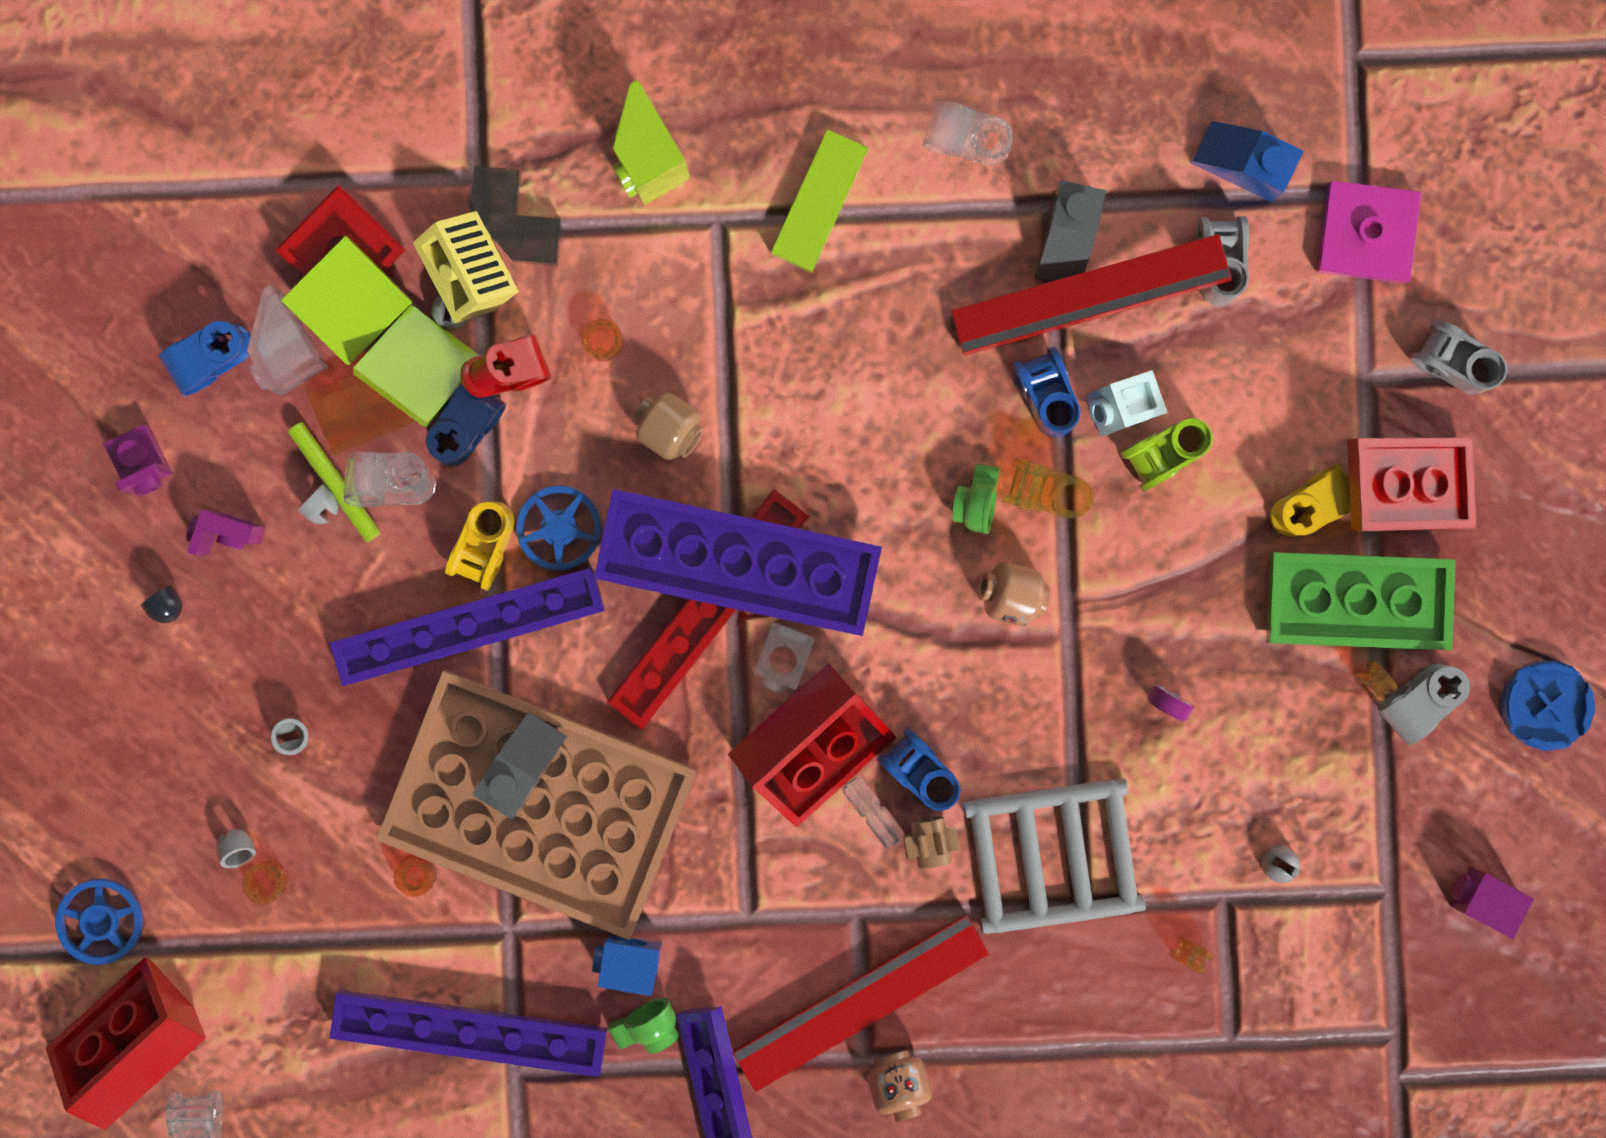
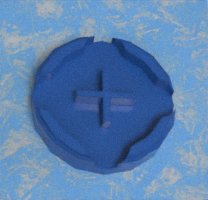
[1500,660,1595,751]

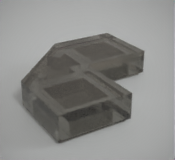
[470,166,562,266]

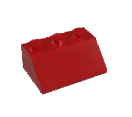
[727,663,896,828]
[45,957,206,1130]

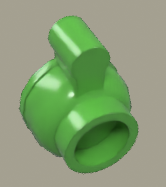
[952,464,1001,534]
[607,997,679,1054]

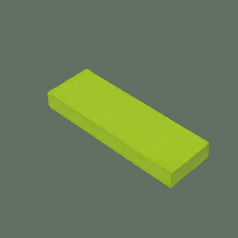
[771,129,868,273]

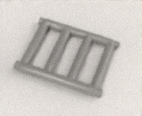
[962,779,1146,934]

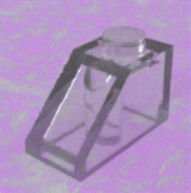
[247,285,328,395]

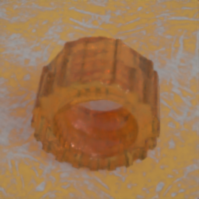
[393,855,437,898]

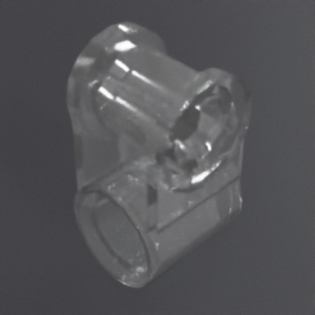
[922,100,1013,166]
[344,452,436,508]
[166,1090,223,1138]

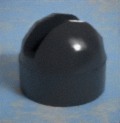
[140,585,182,623]

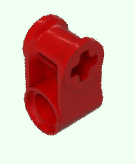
[460,335,552,398]

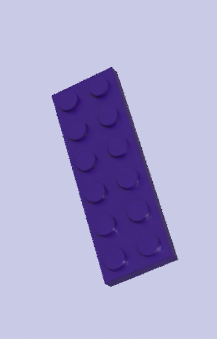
[594,489,882,636]

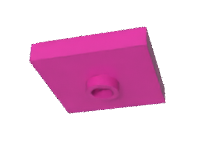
[1316,181,1421,284]

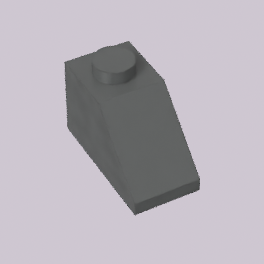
[1035,180,1106,282]
[472,712,568,820]

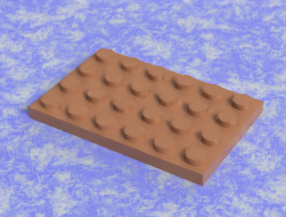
[376,670,698,940]

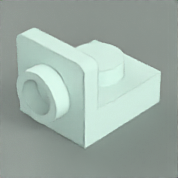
[1087,371,1168,437]

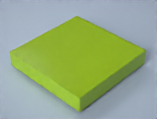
[281,236,413,366]
[353,304,480,428]

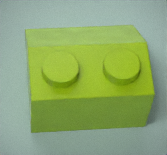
[612,80,691,205]

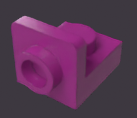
[103,424,173,497]
[186,510,265,556]

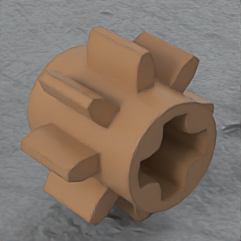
[902,816,960,869]

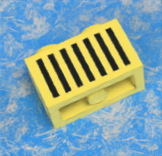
[413,211,519,323]

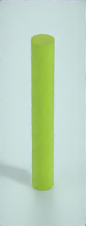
[288,422,381,543]

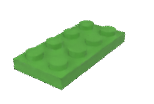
[1266,552,1456,650]

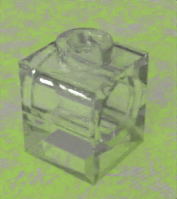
[754,621,816,694]

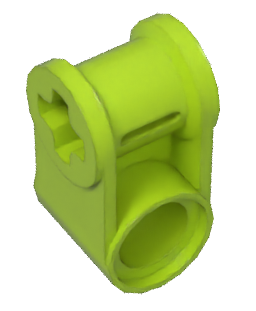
[1120,418,1213,492]

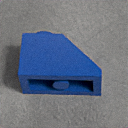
[1191,121,1304,202]

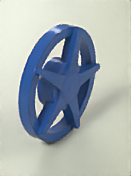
[516,486,602,570]
[55,879,144,965]

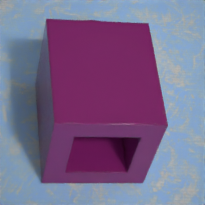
[1450,867,1534,939]

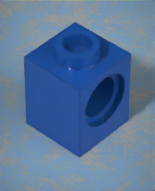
[592,934,662,996]

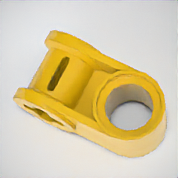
[1270,463,1350,537]
[445,501,515,591]

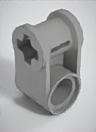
[1196,216,1249,306]
[1410,319,1507,395]
[1377,663,1470,745]

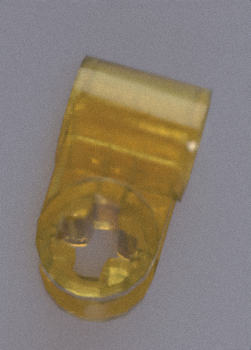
[1002,458,1094,520]

